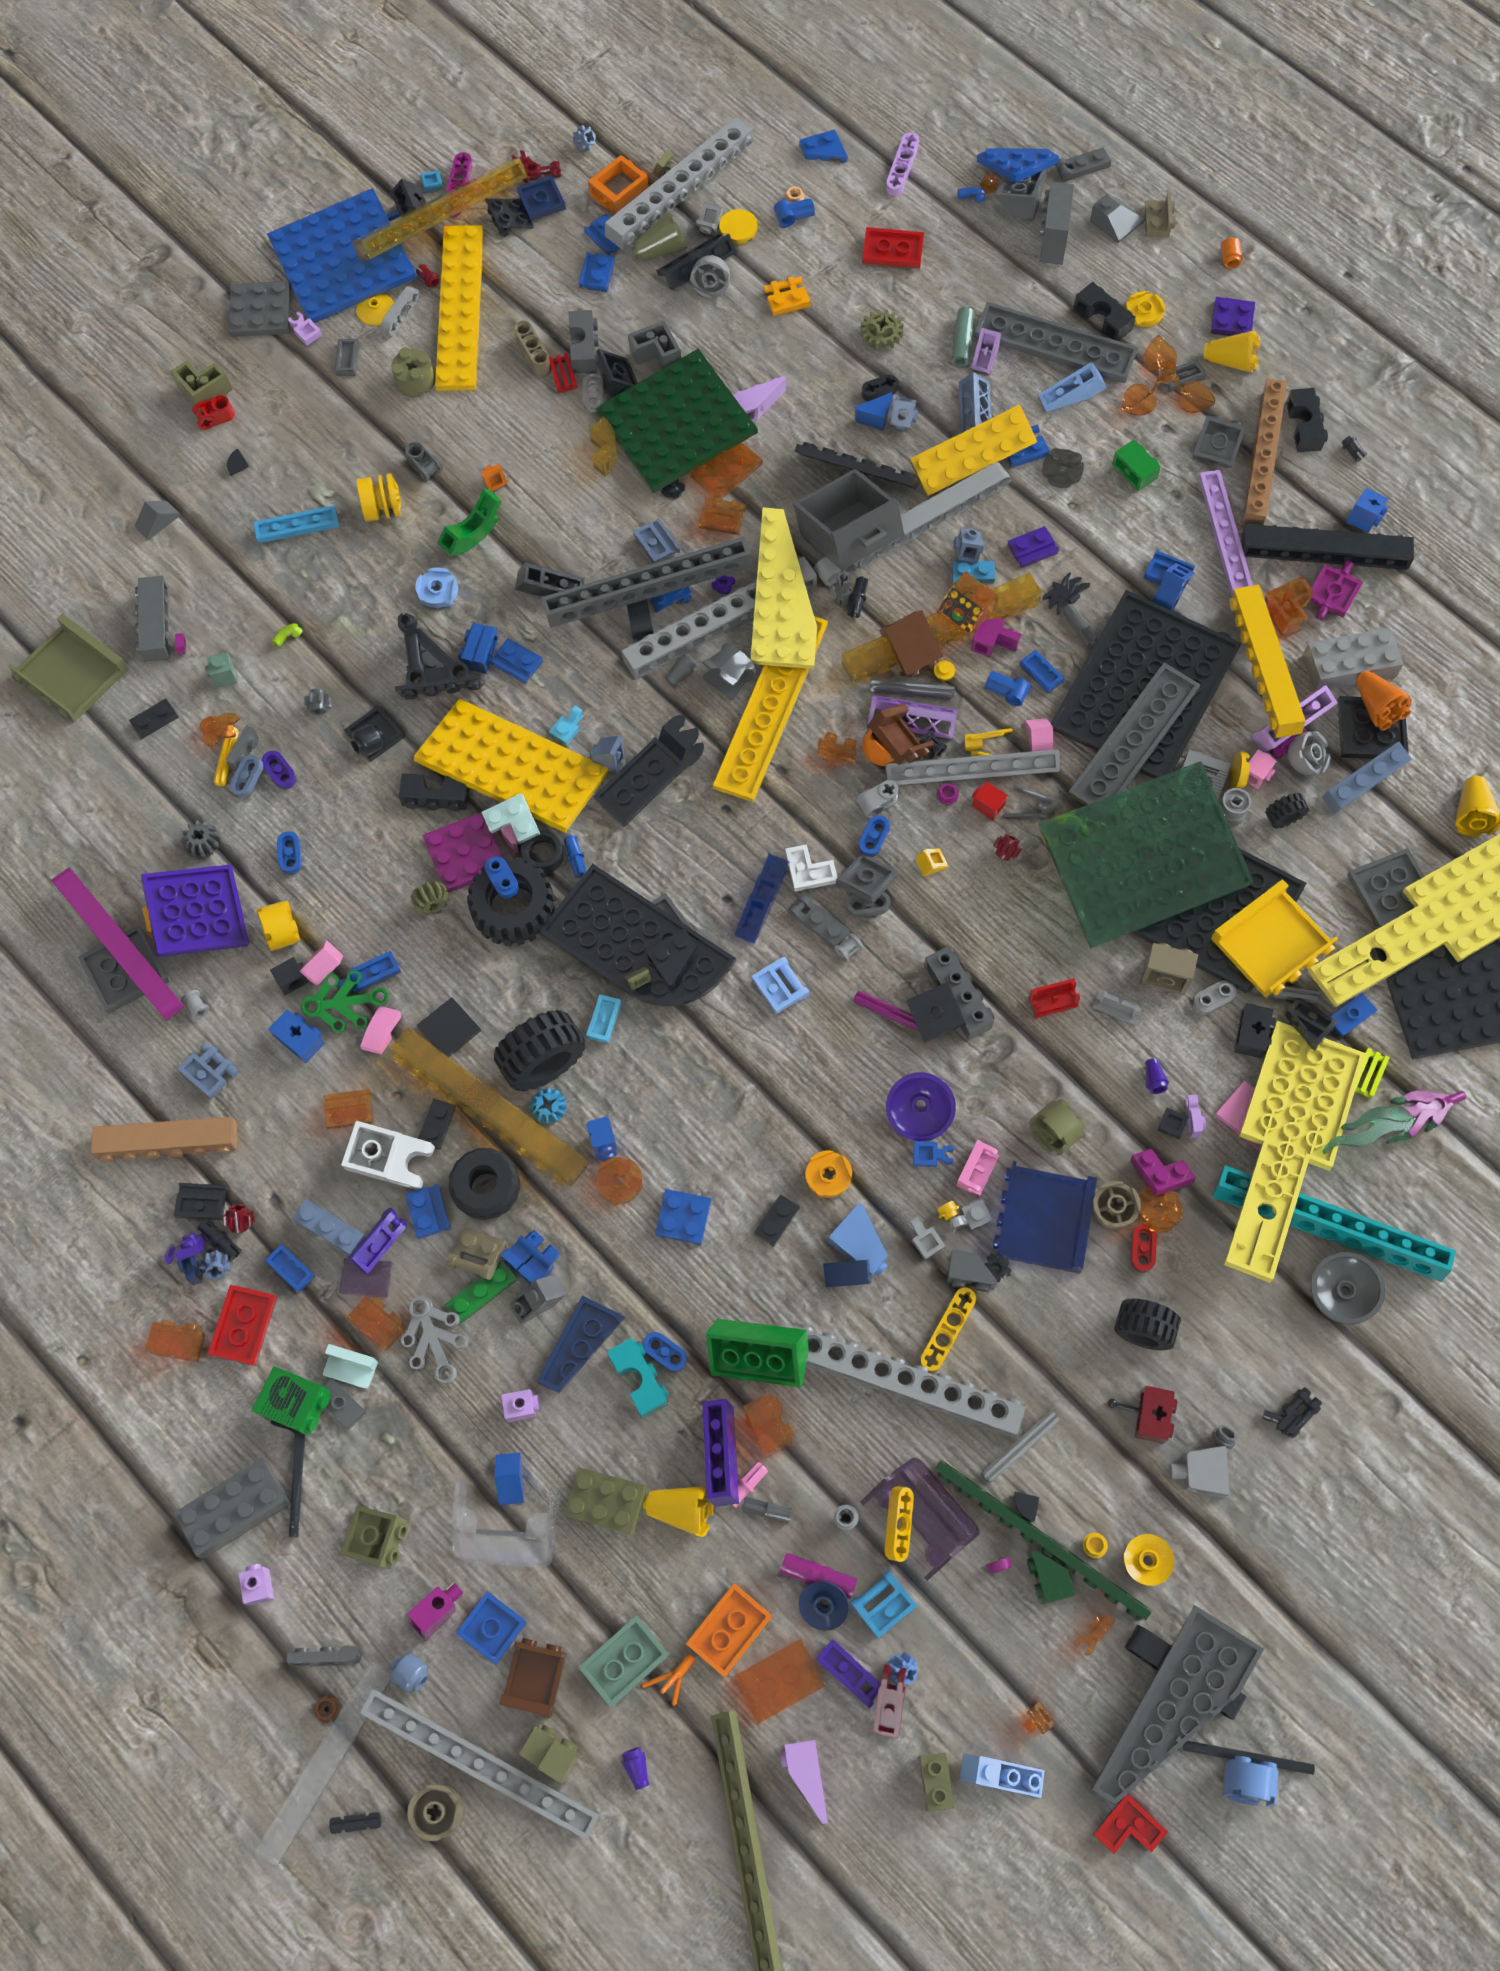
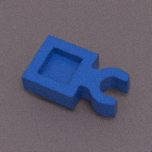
[913,1141,954,1167]

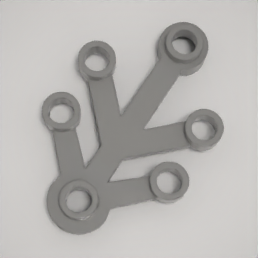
[401,1296,469,1384]

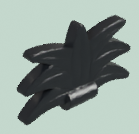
[1042,572,1090,615]

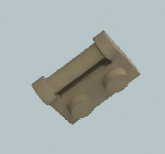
[446,1228,508,1280]

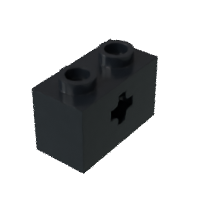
[390,178,431,228]
[1234,1003,1276,1058]

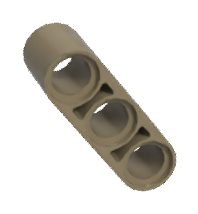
[514,320,551,377]

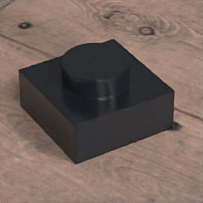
[1157,1108,1188,1140]

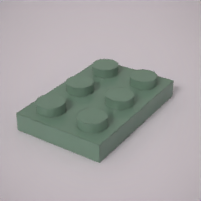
[578,1615,669,1708]

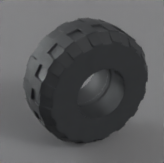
[449,1148,520,1220]

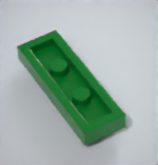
[445,1260,518,1324]

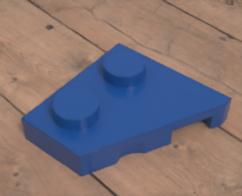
[799,129,848,163]

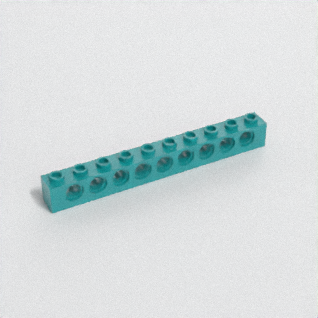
[1212,1165,1456,1282]

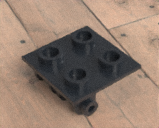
[485,198,534,237]

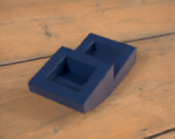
[823,1259,871,1287]

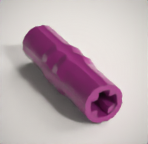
[779,1552,857,1600]

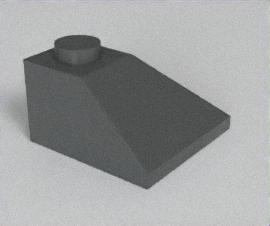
[1090,194,1145,243]

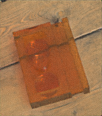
[324,1089,374,1129]

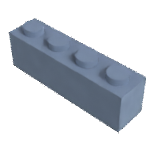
[1322,742,1412,814]

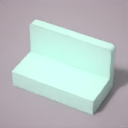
[323,1344,378,1389]

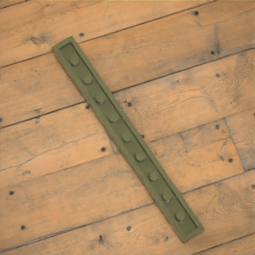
[711,1710,782,1971]

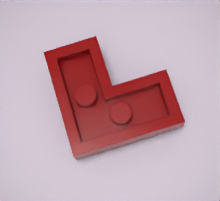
[1093,1794,1168,1854]

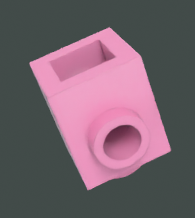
[1247,749,1277,789]

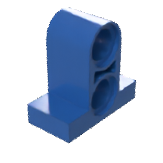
[1152,563,1194,611]

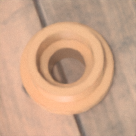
[785,186,804,203]

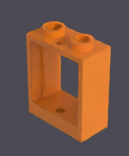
[588,155,649,215]

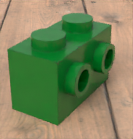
[1112,439,1161,491]

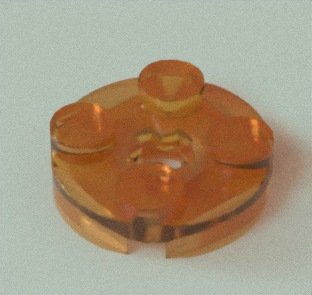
[596,1157,643,1205]
[1137,1188,1183,1233]

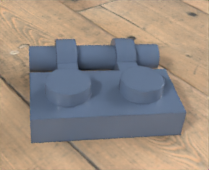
[177,1043,239,1099]

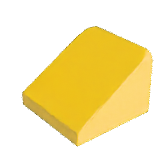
[915,848,948,876]

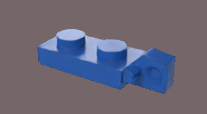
[338,951,401,993]

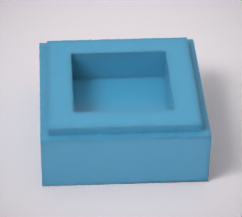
[420,170,444,193]

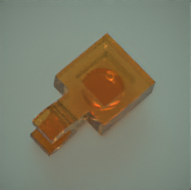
[1074,1614,1115,1656]

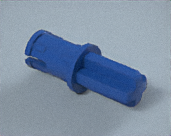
[564,835,587,879]

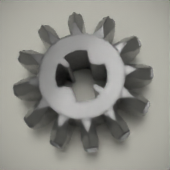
[181,820,220,858]

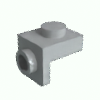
[695,203,723,234]

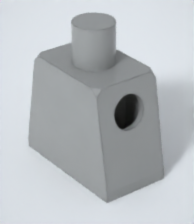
[1169,1446,1230,1498]

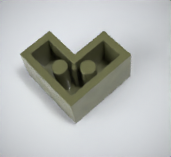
[171,360,232,410]
[519,1725,581,1783]

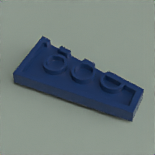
[537,1295,625,1394]

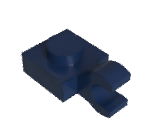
[177,1256,203,1285]

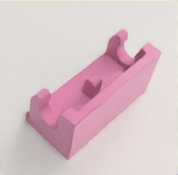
[956,1139,999,1197]

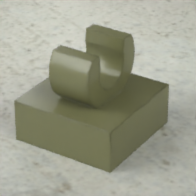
[653,150,676,178]

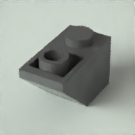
[947,1249,997,1292]
[509,1274,566,1324]

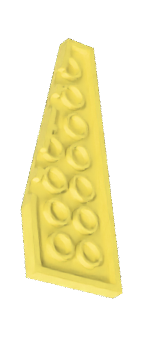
[750,508,817,669]

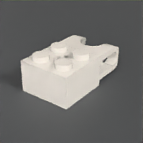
[341,1121,435,1190]

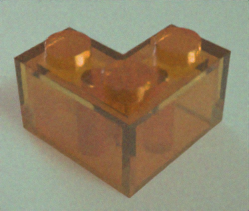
[1264,576,1314,639]
[743,1393,794,1458]

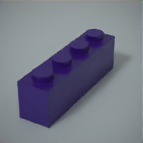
[702,1399,739,1507]

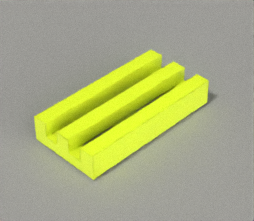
[1355,1048,1390,1099]

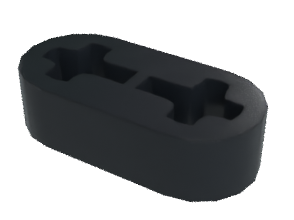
[861,375,898,402]

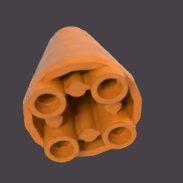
[1356,671,1412,731]

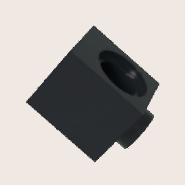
[270,957,309,995]

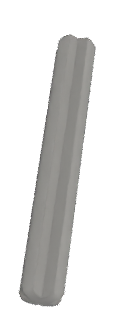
[981,1411,1059,1483]

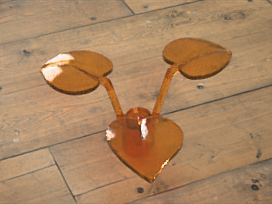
[1122,335,1215,416]

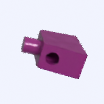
[407,1582,463,1641]

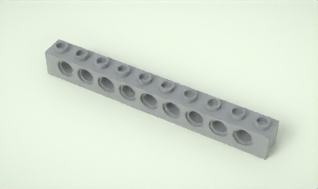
[605,116,753,249]
[622,556,817,680]
[793,1324,1026,1439]

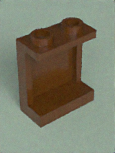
[879,610,943,678]
[868,704,934,765]
[499,1638,567,1717]

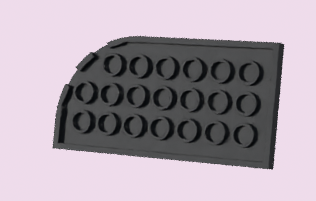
[538,864,737,1006]

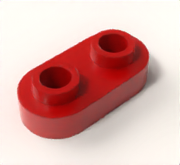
[1131,1224,1157,1273]

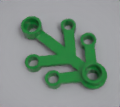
[301,971,389,1032]

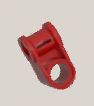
[192,395,235,430]

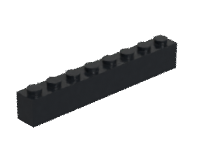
[1241,523,1414,570]

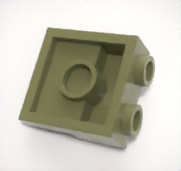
[340,1505,408,1569]

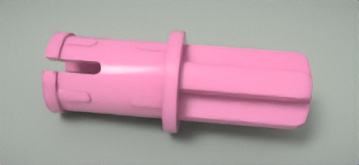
[733,1462,768,1508]

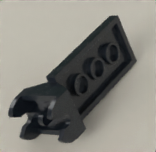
[593,715,705,827]

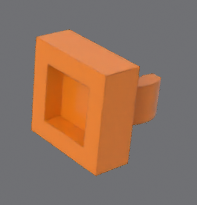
[481,464,507,492]

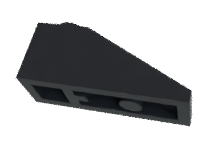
[515,563,585,596]

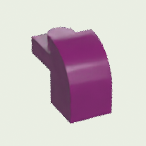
[971,618,1022,657]

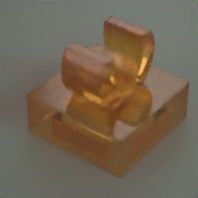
[1022,1702,1055,1735]

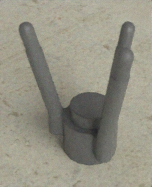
[1003,785,1058,819]

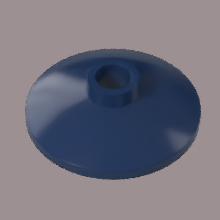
[799,1581,849,1631]

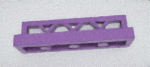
[868,695,958,739]

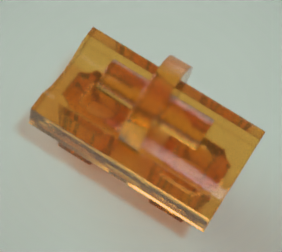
[817,732,857,769]

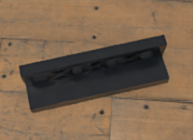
[656,233,737,290]

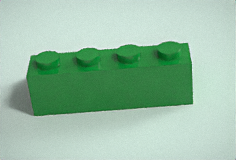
[706,1319,809,1388]

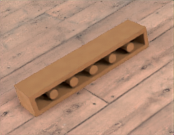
[91,1117,238,1162]

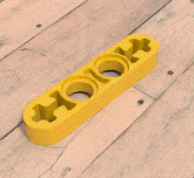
[920,1288,976,1373]

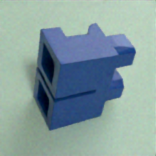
[501,1230,560,1284]

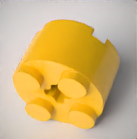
[256,901,300,952]

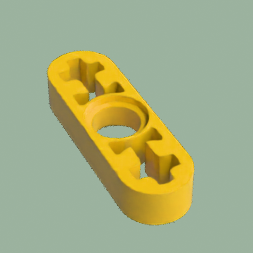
[885,1486,914,1562]

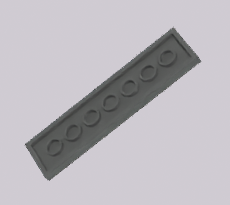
[974,302,1139,383]
[1068,663,1201,818]

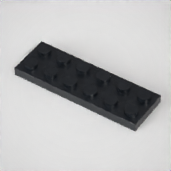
[795,442,919,489]

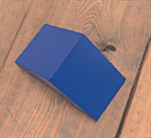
[855,392,893,430]
[494,1452,524,1505]

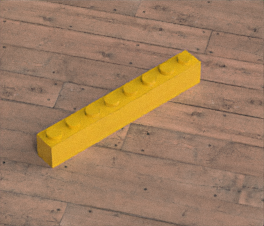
[1229,585,1306,738]

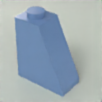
[828,1202,888,1279]

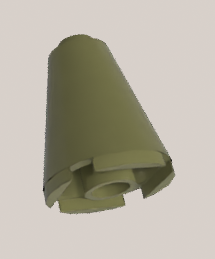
[631,211,687,261]

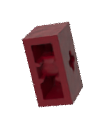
[1134,1386,1177,1444]

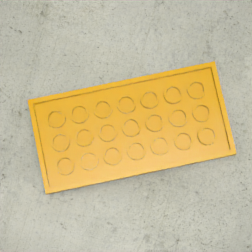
[414,698,609,833]

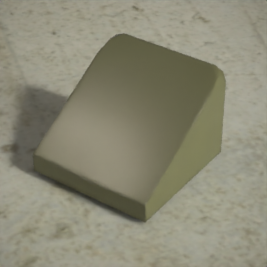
[625,967,652,990]

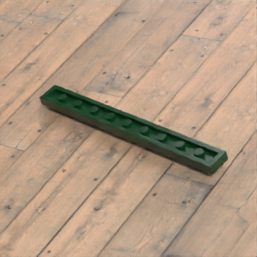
[935,1459,1152,1621]

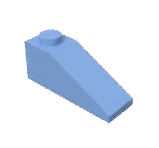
[1038,362,1107,412]

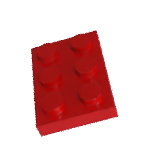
[862,227,924,269]
[208,1285,277,1366]

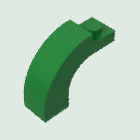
[437,489,502,556]

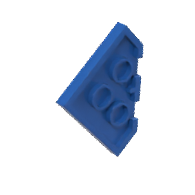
[977,148,1059,183]

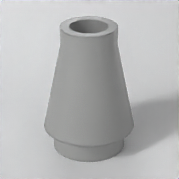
[833,1505,859,1530]

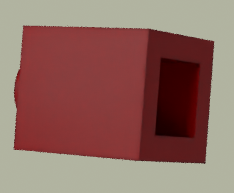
[972,781,1008,821]

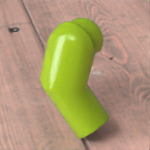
[271,623,302,648]

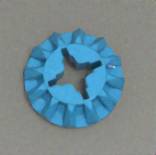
[529,1087,567,1124]

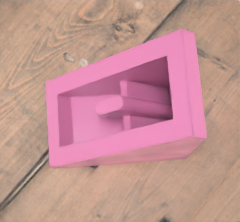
[1025,718,1053,751]
[300,940,343,986]

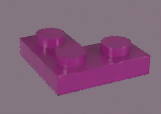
[1130,1149,1196,1196]

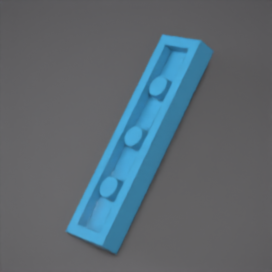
[254,505,340,544]

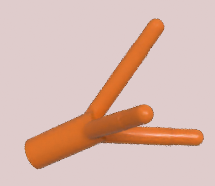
[641,1653,696,1706]

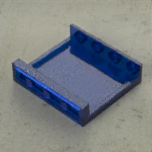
[992,1161,1097,1274]

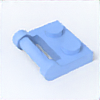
[752,957,810,1014]

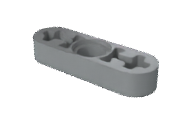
[381,286,419,336]

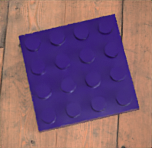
[141,864,249,957]

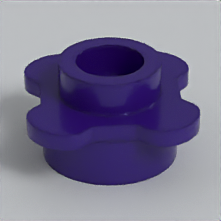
[711,575,736,594]

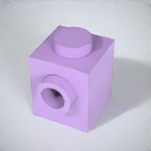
[501,1389,540,1423]
[239,1564,274,1606]

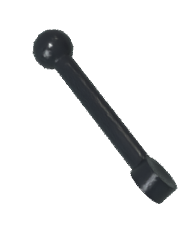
[1108,1398,1158,1418]

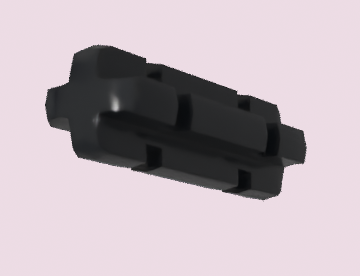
[329,1812,382,1834]

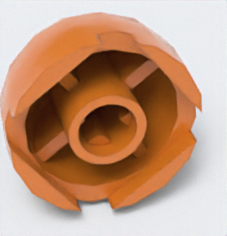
[862,728,896,766]

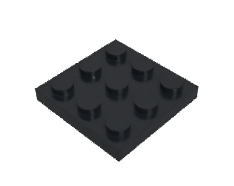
[1337,696,1409,759]

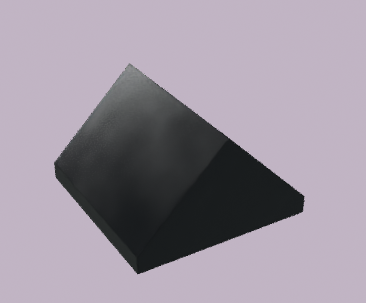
[596,349,638,398]

